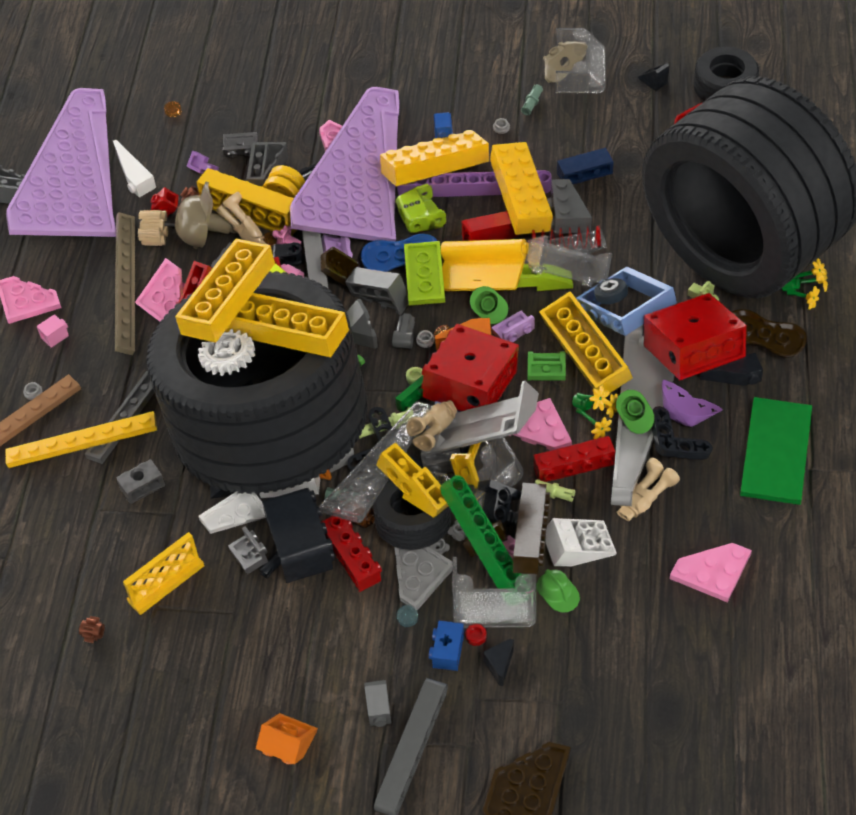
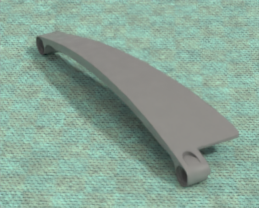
[611,325,675,507]

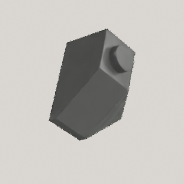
[347,299,378,349]

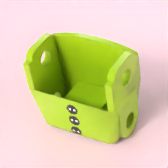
[396,183,446,233]

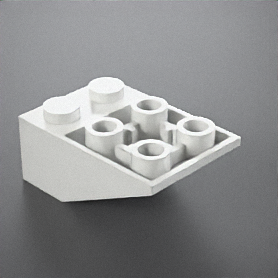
[545,518,617,566]

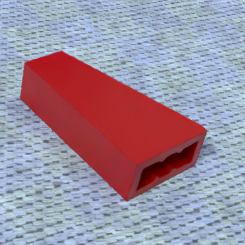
[461,211,521,241]

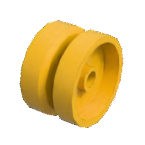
[262,165,305,198]

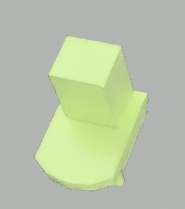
[688,281,719,301]

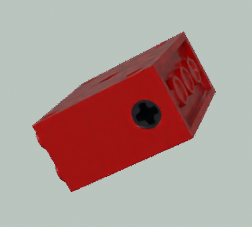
[644,293,747,380]
[421,324,519,411]

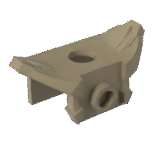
[543,42,588,83]

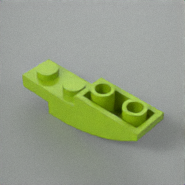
[517,264,573,291]

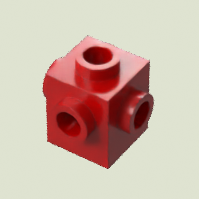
[151,187,179,217]

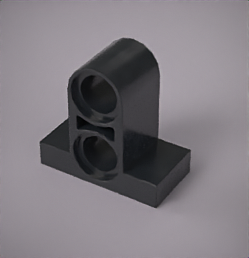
[477,479,521,524]

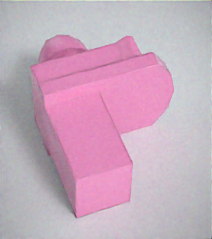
[272,226,302,252]

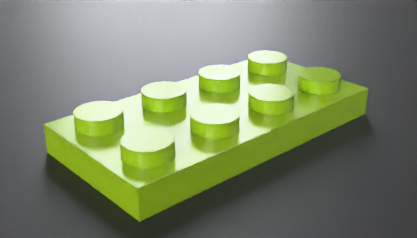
[404,241,445,305]

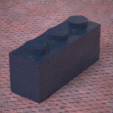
[557,147,613,184]

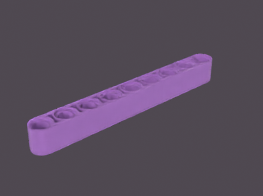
[397,170,551,197]

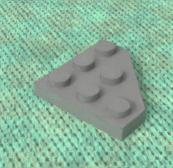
[395,547,455,611]

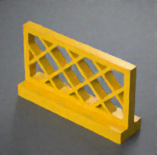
[123,532,204,615]

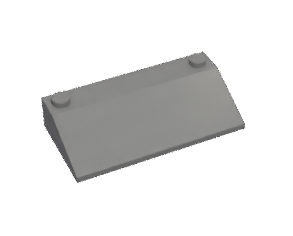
[421,381,539,457]

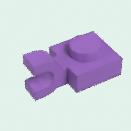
[187,151,219,173]

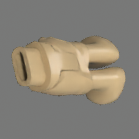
[216,192,267,245]
[406,400,457,451]
[617,458,680,521]

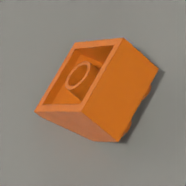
[256,713,318,764]

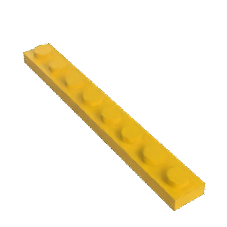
[6,411,157,468]

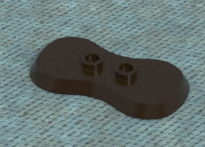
[732,309,807,358]

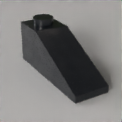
[699,353,763,386]

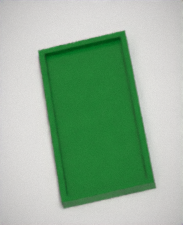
[740,397,812,505]

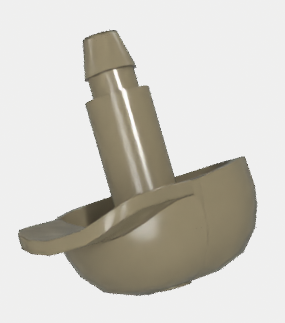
[175,181,241,249]

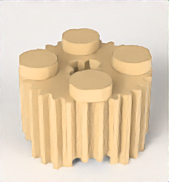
[138,210,168,246]

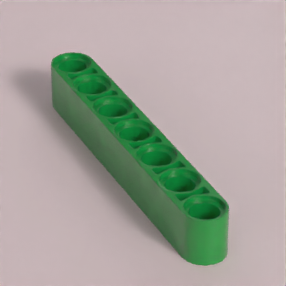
[440,475,531,607]

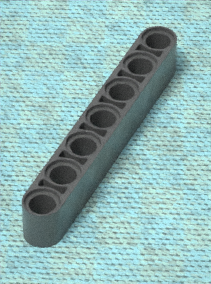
[374,678,448,815]

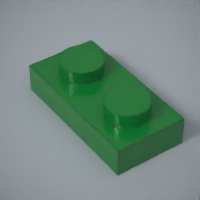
[396,375,423,412]

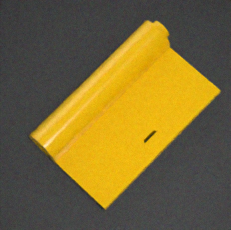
[441,239,530,291]

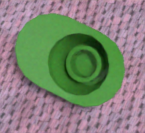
[470,286,508,324]
[616,390,654,434]
[537,569,580,612]

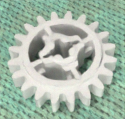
[198,329,255,376]

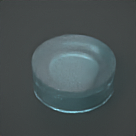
[397,605,418,627]

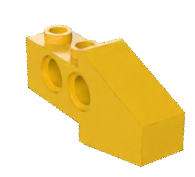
[376,443,448,518]

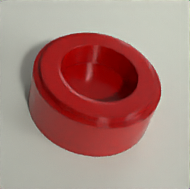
[466,624,487,646]

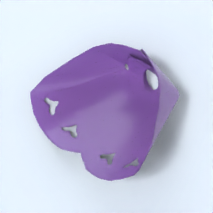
[662,380,723,427]

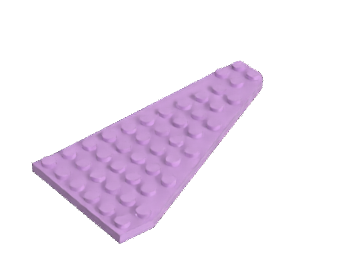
[290,87,399,241]
[6,88,116,237]

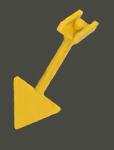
[450,443,480,489]

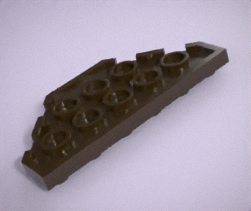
[483,742,571,815]

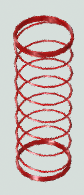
[532,226,601,252]

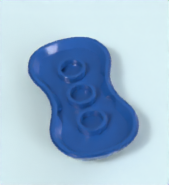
[361,234,437,272]

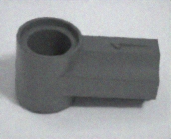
[392,313,415,349]

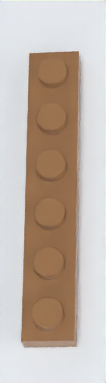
[0,374,81,446]

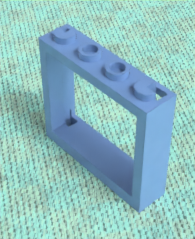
[576,267,677,336]

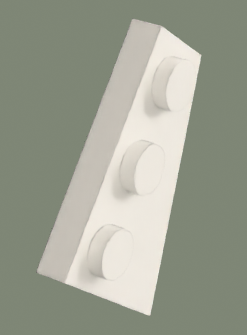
[199,491,265,534]

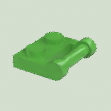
[528,351,566,380]

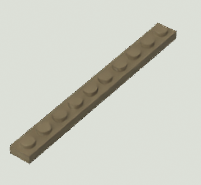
[115,212,135,355]

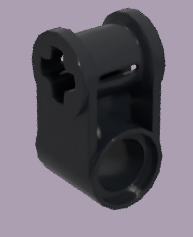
[271,242,304,266]

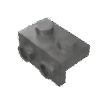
[223,132,258,157]
[421,448,461,476]
[228,526,268,574]

